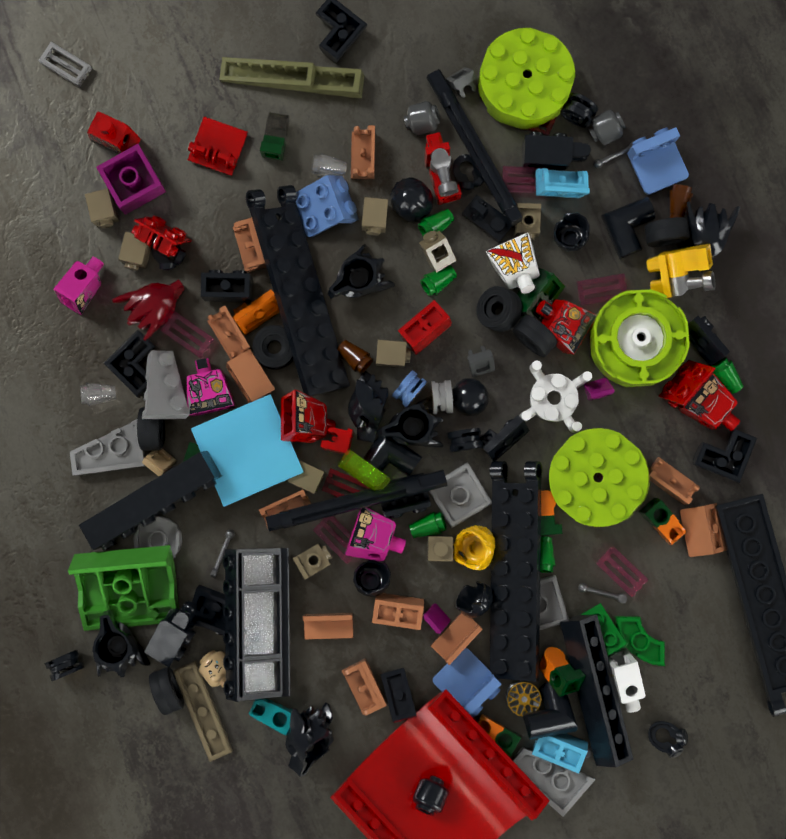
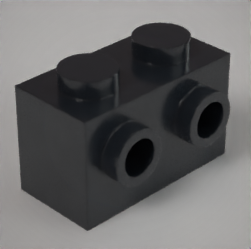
[201,270,253,302]

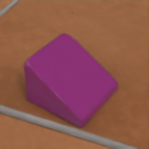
[584,378,615,401]
[422,603,450,634]

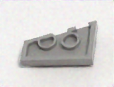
[142,350,190,419]
[70,419,145,476]
[512,747,596,817]

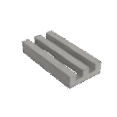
[38,42,92,88]

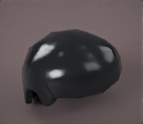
[553,213,590,252]
[452,378,489,416]
[353,560,391,597]
[456,581,493,618]

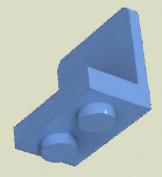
[627,127,689,195]
[296,175,359,237]
[433,648,501,718]

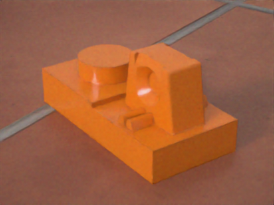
[232,289,280,335]

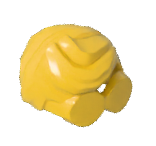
[453,525,496,571]

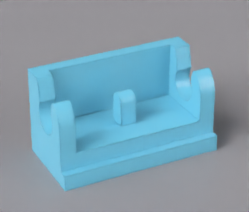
[536,168,590,198]
[532,733,588,774]

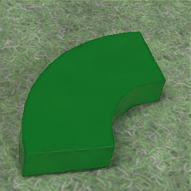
[615,616,665,666]

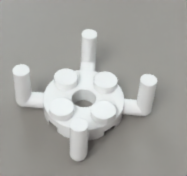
[520,360,592,433]

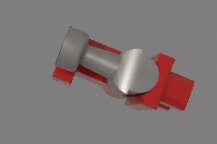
[424,132,462,205]

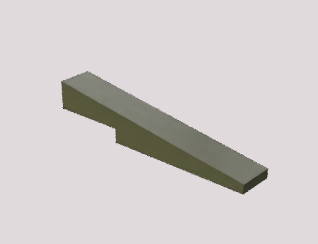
[219,57,365,99]

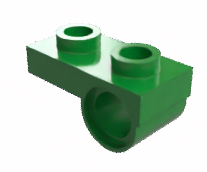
[581,603,627,658]

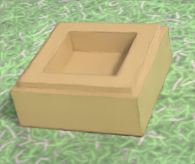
[142,449,177,476]

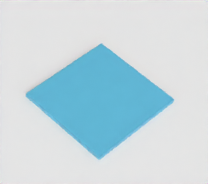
[191,394,304,507]

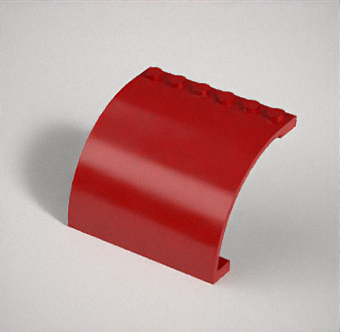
[330,689,550,839]

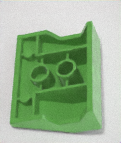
[68,545,179,631]

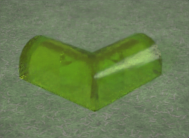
[338,450,390,490]

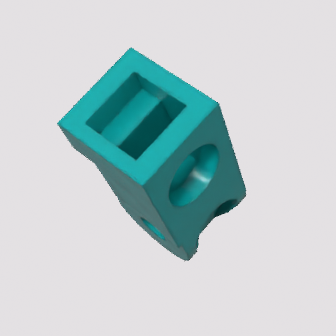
[248,698,292,736]

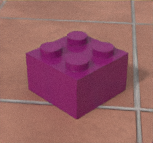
[96,144,166,215]

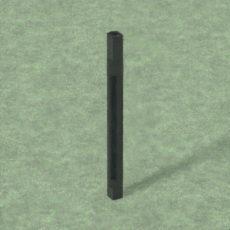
[426,69,522,226]
[265,470,448,532]

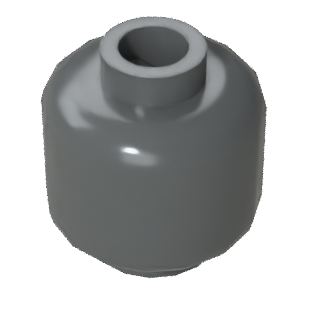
[404,101,440,136]
[589,110,626,145]

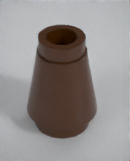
[669,184,693,218]
[337,340,373,374]

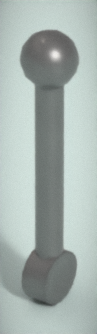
[594,141,634,168]
[210,530,235,578]
[578,583,627,603]

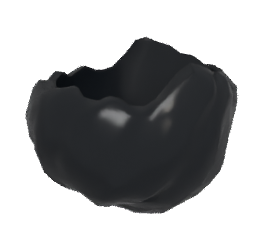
[390,177,433,222]

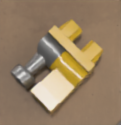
[646,244,715,298]

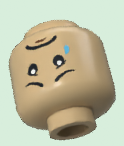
[199,650,226,687]

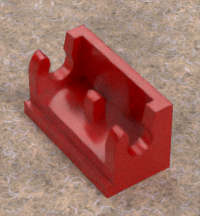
[398,300,452,355]
[320,427,354,455]

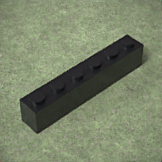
[79,451,222,551]
[560,614,634,767]

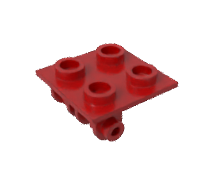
[187,117,248,176]
[131,215,192,257]
[659,360,715,409]

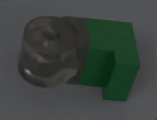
[260,112,289,161]

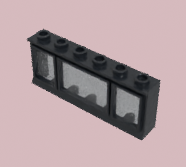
[223,548,290,702]

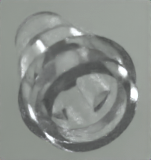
[312,153,347,177]
[80,383,116,406]

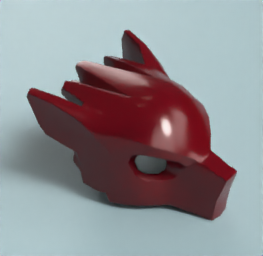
[112,279,185,341]

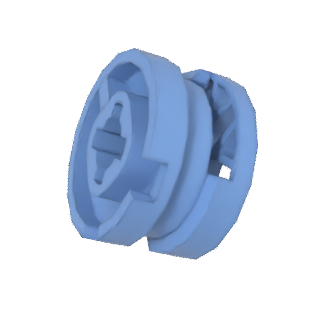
[392,370,428,408]

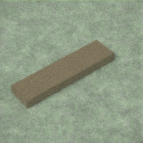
[173,660,233,762]

